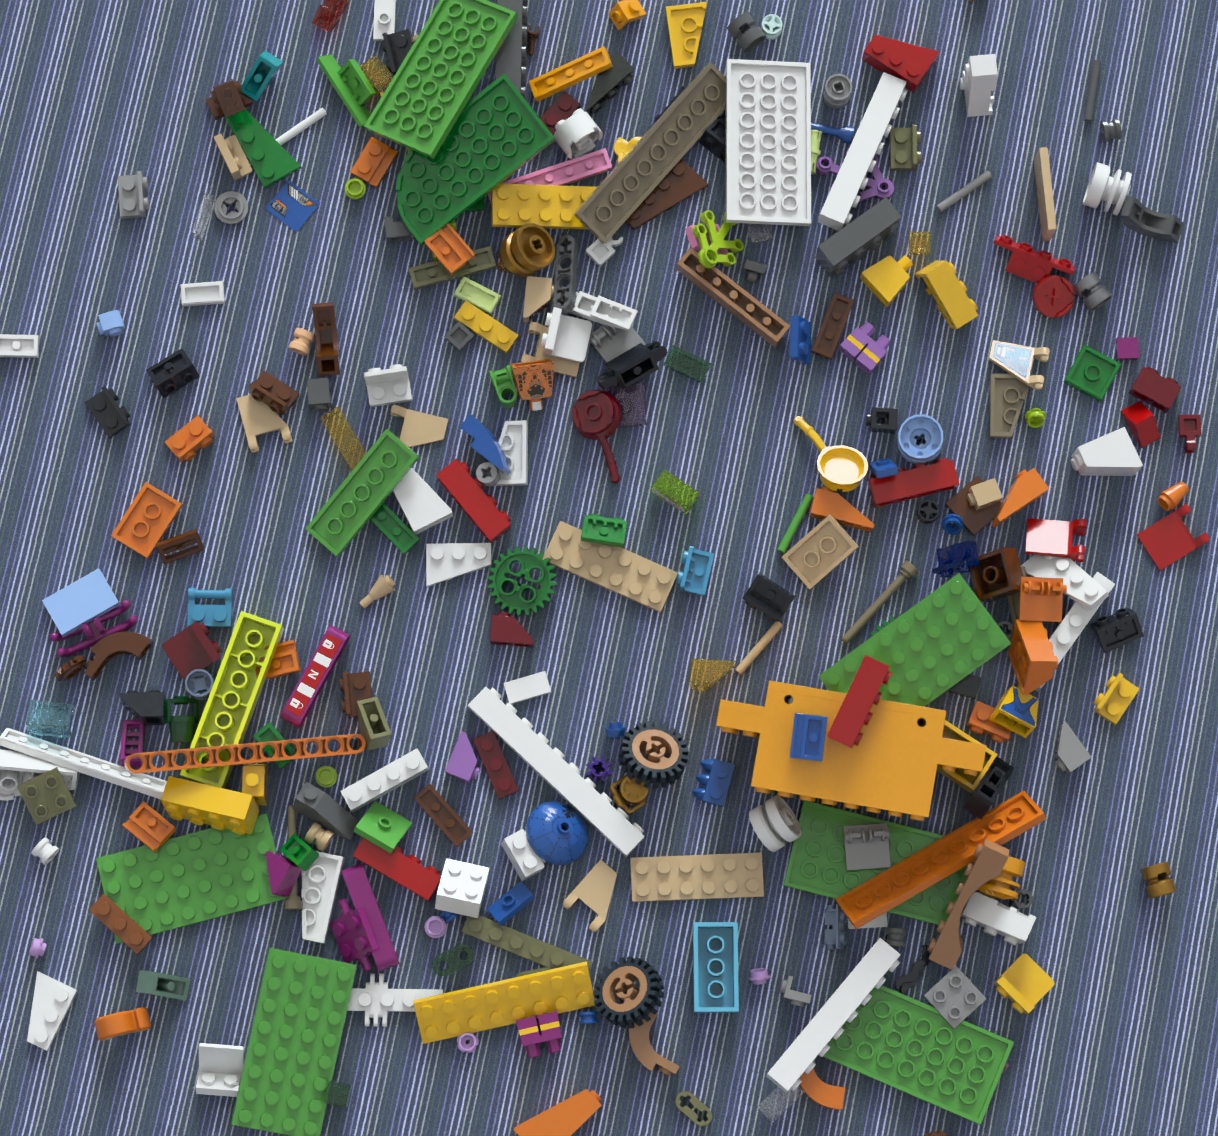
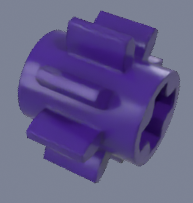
[586,756,612,783]

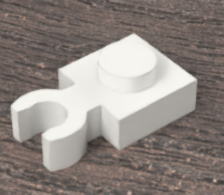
[585,232,623,267]

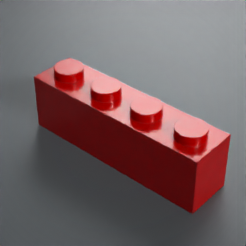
[868,458,959,508]
[436,459,511,544]
[827,655,892,748]
[353,838,441,901]

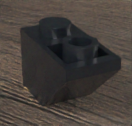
[120,690,166,725]

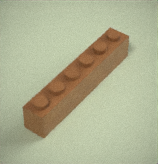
[676,247,790,348]

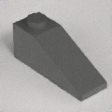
[293,782,359,841]

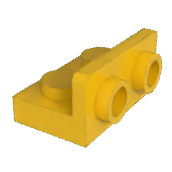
[1093,673,1139,725]

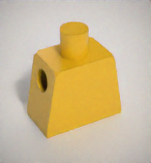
[860,255,913,307]

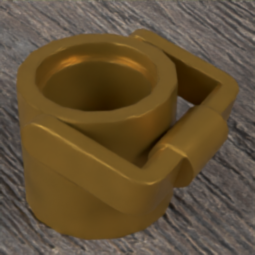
[609,774,649,815]

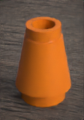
[1157,481,1189,511]

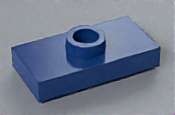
[869,458,898,478]
[487,881,535,926]

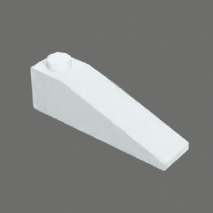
[0,749,78,801]

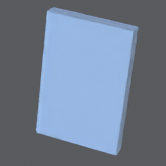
[42,568,120,637]

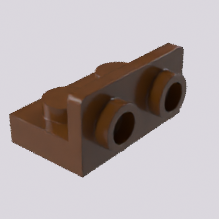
[249,371,299,416]
[339,671,372,718]

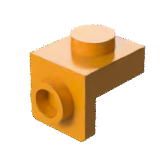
[609,0,646,30]

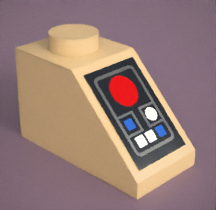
[523,276,555,323]

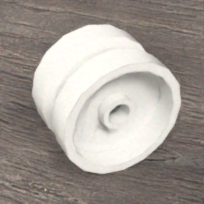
[749,795,802,852]

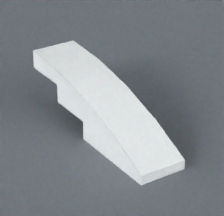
[553,286,638,331]

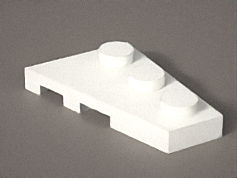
[490,420,528,486]
[426,543,491,587]
[27,971,78,1051]

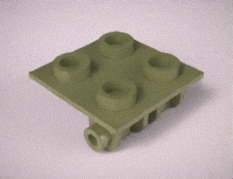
[17,767,76,825]

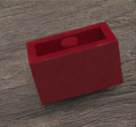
[1129,367,1181,413]

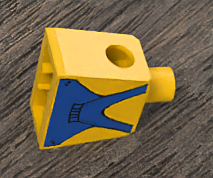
[990,684,1039,738]

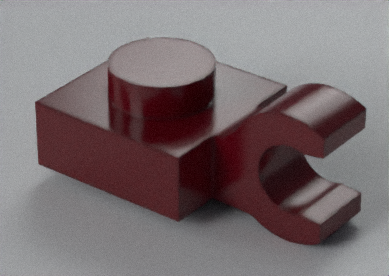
[1178,414,1202,453]

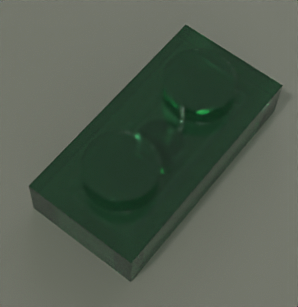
[664,345,712,384]

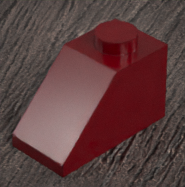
[490,612,534,648]

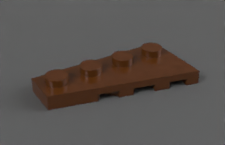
[625,159,709,230]

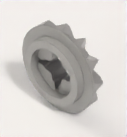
[214,191,249,225]

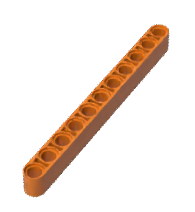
[124,734,366,774]

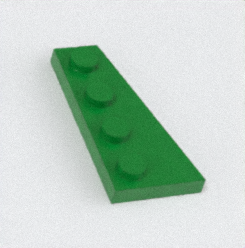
[224,110,302,189]

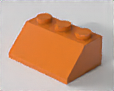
[1008,619,1058,695]

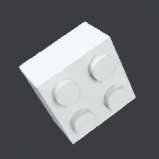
[435,858,489,918]

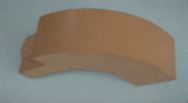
[629,1012,680,1076]

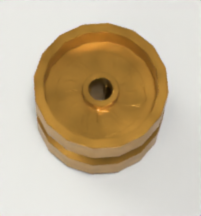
[500,223,555,277]

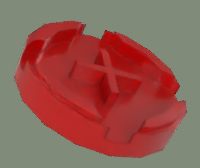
[1032,275,1075,318]

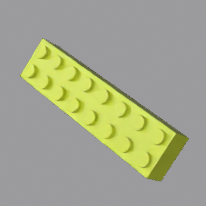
[180,611,284,789]

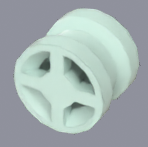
[761,14,782,40]

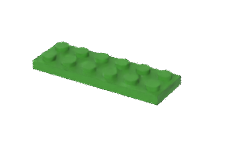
[305,429,420,557]

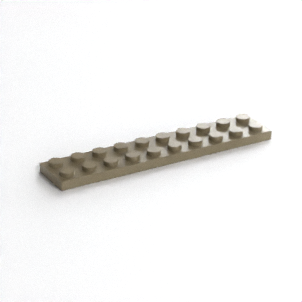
[573,63,726,244]

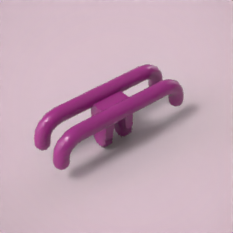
[50,600,138,657]

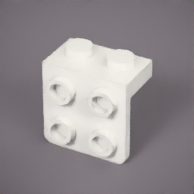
[540,307,592,363]

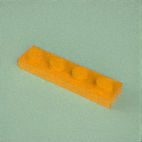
[529,46,613,102]

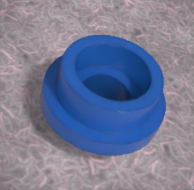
[942,514,964,535]
[605,722,627,737]

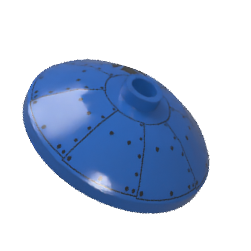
[526,801,589,865]

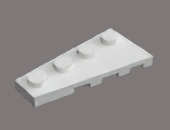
[301,851,344,944]

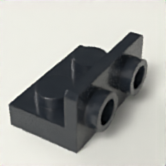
[381,29,414,76]
[699,117,726,164]
[146,348,199,398]
[85,386,131,439]
[1090,608,1144,653]

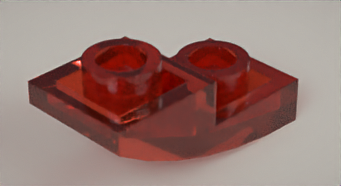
[312,0,349,33]

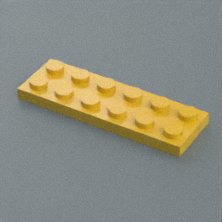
[491,184,597,230]

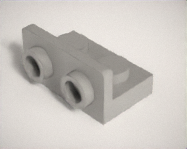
[118,171,150,219]

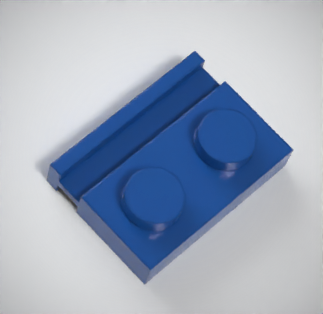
[790,315,811,365]
[790,713,828,762]

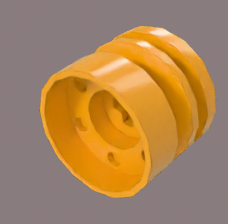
[976,856,1026,900]

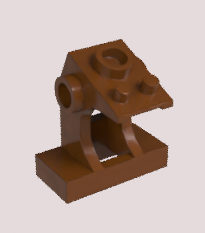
[206,79,253,120]

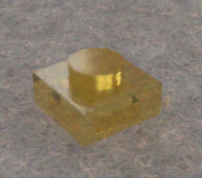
[909,232,931,255]

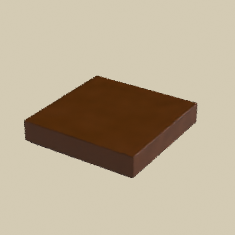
[945,476,1002,536]

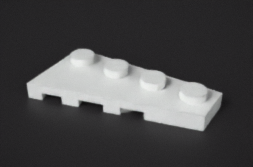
[1021,555,1109,610]

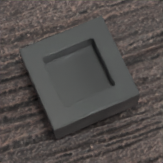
[444,321,475,352]

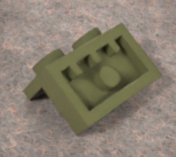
[890,124,921,171]

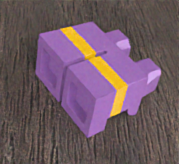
[839,322,891,376]

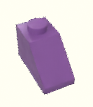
[445,731,480,784]

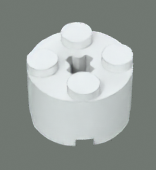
[554,108,603,159]

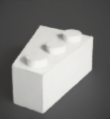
[960,54,998,117]
[961,892,1036,946]

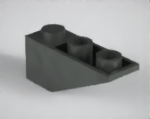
[586,51,634,115]

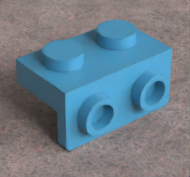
[676,546,714,597]

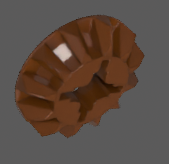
[54,655,87,681]

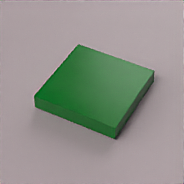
[1063,344,1122,402]

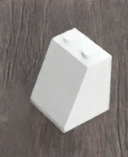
[1071,427,1143,476]

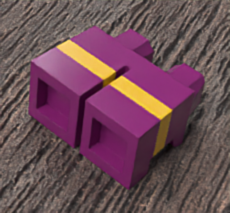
[516,1011,562,1058]

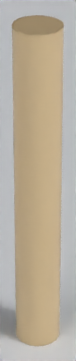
[735,621,783,675]

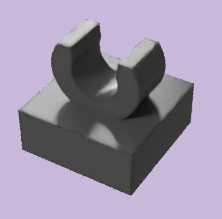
[744,259,768,282]

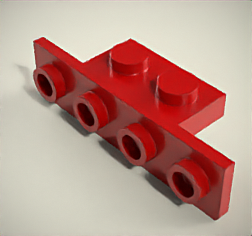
[993,235,1075,283]

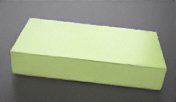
[454,276,501,315]

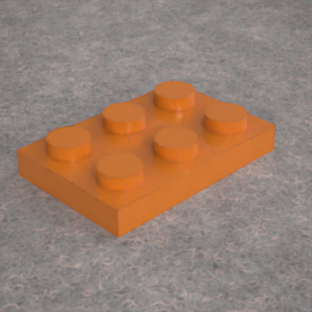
[111,482,183,559]

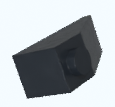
[963,756,1014,820]

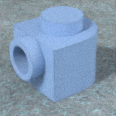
[96,310,125,337]

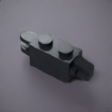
[596,341,667,389]

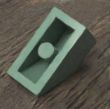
[136,970,190,1001]

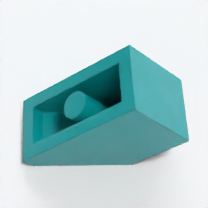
[241,51,283,102]

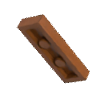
[89,893,153,955]

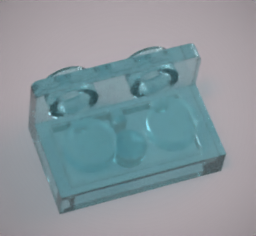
[25,700,75,738]

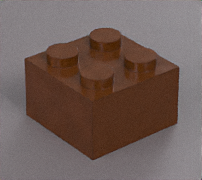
[967,547,1024,602]

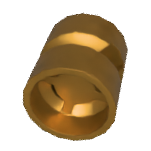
[1140,861,1177,899]

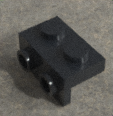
[742,573,796,622]

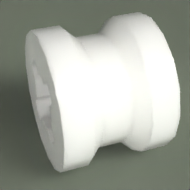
[31,837,59,865]

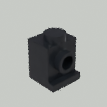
[866,407,898,434]

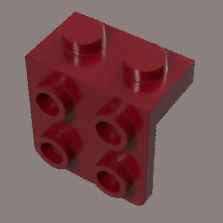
[162,621,222,679]

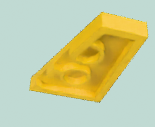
[666,2,707,69]

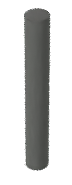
[1084,60,1101,122]

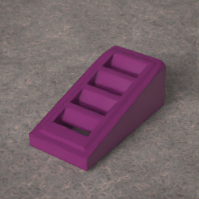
[120,720,145,767]

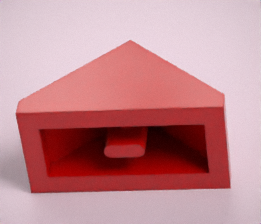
[1120,401,1161,448]

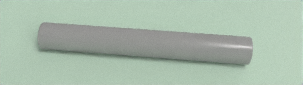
[936,170,992,212]

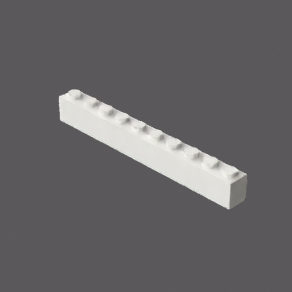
[468,687,645,857]

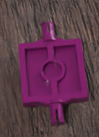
[330,898,379,972]

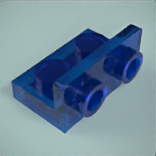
[932,540,979,578]

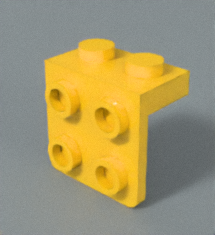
[994,953,1054,1015]

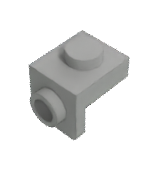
[780,976,812,1007]

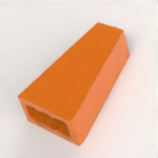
[513,1089,602,1136]

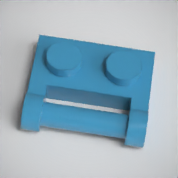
[187,588,233,628]

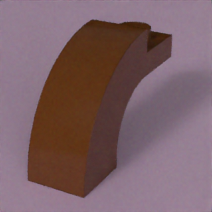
[312,302,340,376]
[84,632,154,681]

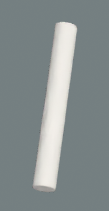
[275,107,327,146]

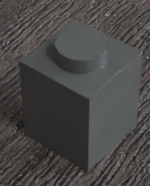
[307,378,332,412]

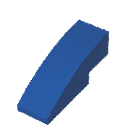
[460,414,510,475]

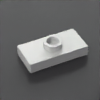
[373,0,396,42]

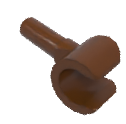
[527,24,540,56]

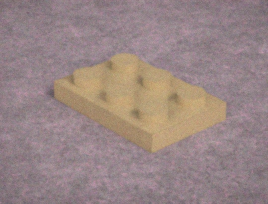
[782,514,859,590]

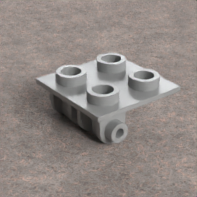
[589,324,646,362]
[843,823,891,870]
[924,966,986,1028]

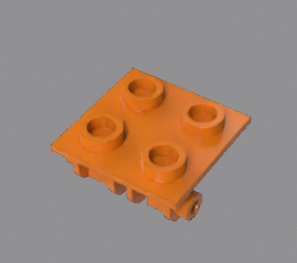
[1019,577,1067,622]

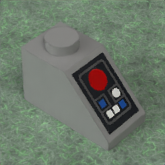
[1055,722,1092,775]

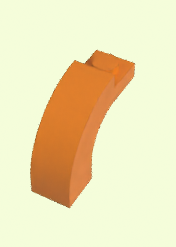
[799,1068,845,1110]

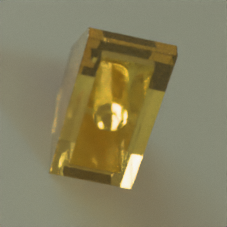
[360,56,393,99]
[690,659,735,692]

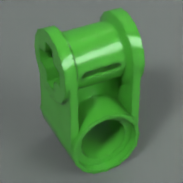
[489,365,518,409]

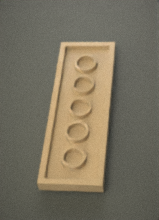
[542,521,678,613]
[630,852,764,902]

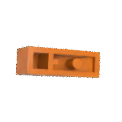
[991,468,1049,528]
[809,487,874,532]

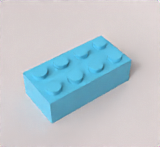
[693,922,739,1013]

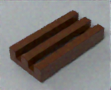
[156,528,205,564]

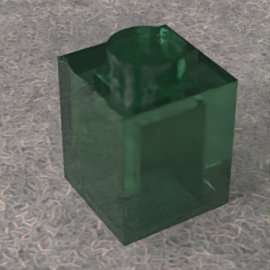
[324,1081,353,1108]

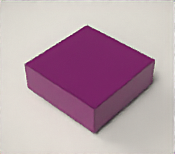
[1116,337,1139,360]

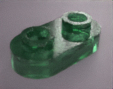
[432,944,474,976]

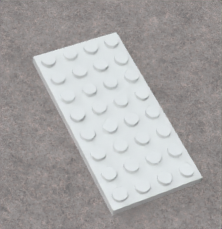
[726,59,811,226]

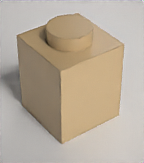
[967,478,1003,511]

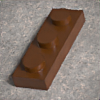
[811,293,854,360]
[414,784,473,847]

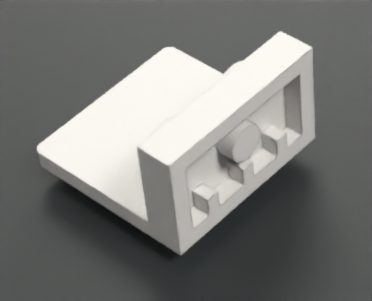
[364,364,412,407]
[196,1043,244,1097]

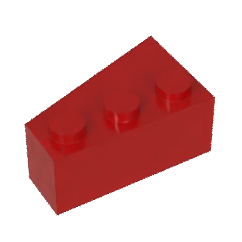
[862,35,939,93]

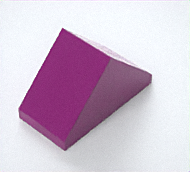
[265,851,302,897]

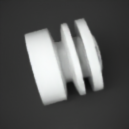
[1083,162,1132,216]

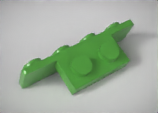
[317,54,376,127]

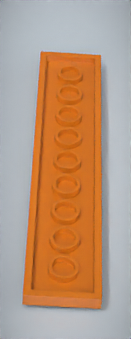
[835,791,1046,929]

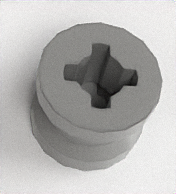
[476,462,500,487]

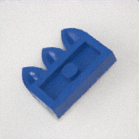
[692,758,735,807]

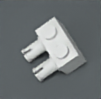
[501,829,546,881]

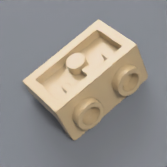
[214,134,253,181]

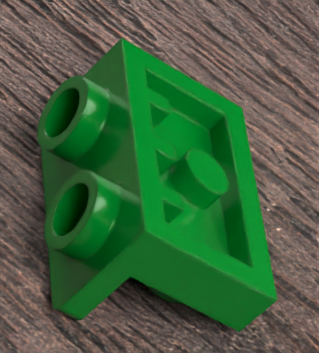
[581,514,628,548]

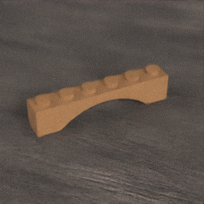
[927,839,1010,970]

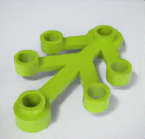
[692,210,744,269]

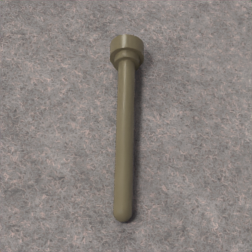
[842,560,919,643]
[285,805,302,911]

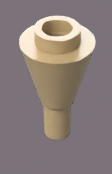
[359,574,396,608]

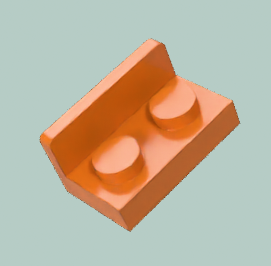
[165,415,215,463]
[966,701,1012,743]

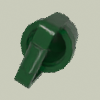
[164,696,199,742]

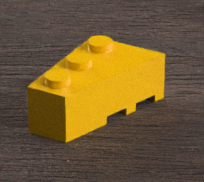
[915,260,979,329]

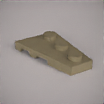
[989,374,1033,439]

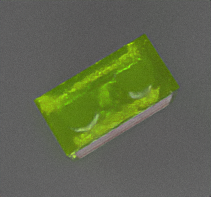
[652,469,700,515]

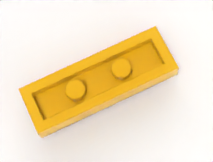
[454,300,519,354]

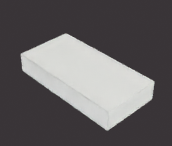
[180,281,225,307]
[504,671,551,704]

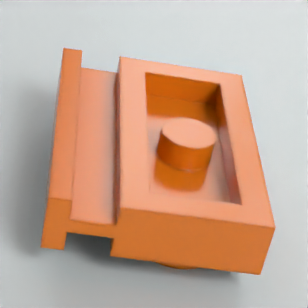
[350,137,398,189]
[424,223,475,275]
[255,640,301,680]
[122,801,177,853]

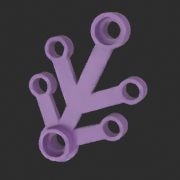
[816,147,894,205]

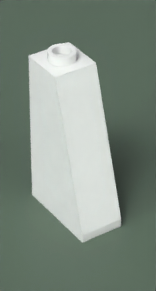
[393,468,453,535]

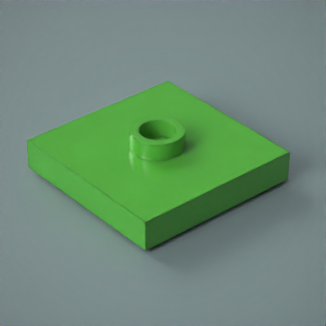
[353,801,412,854]

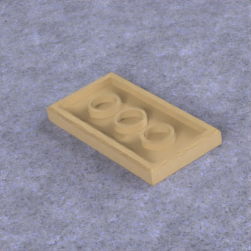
[1034,147,1057,242]

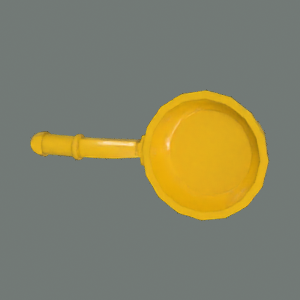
[794,416,868,492]

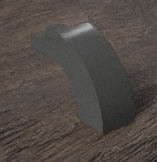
[1121,196,1184,243]

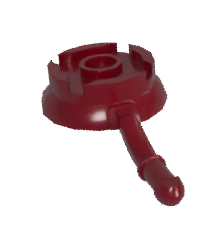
[572,390,622,484]

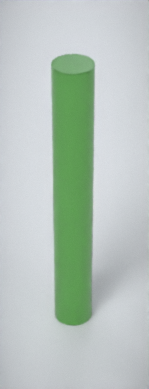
[777,493,814,554]

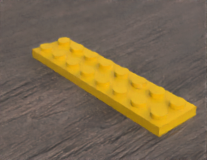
[413,961,595,1044]

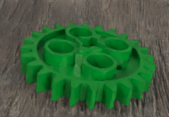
[487,546,558,616]

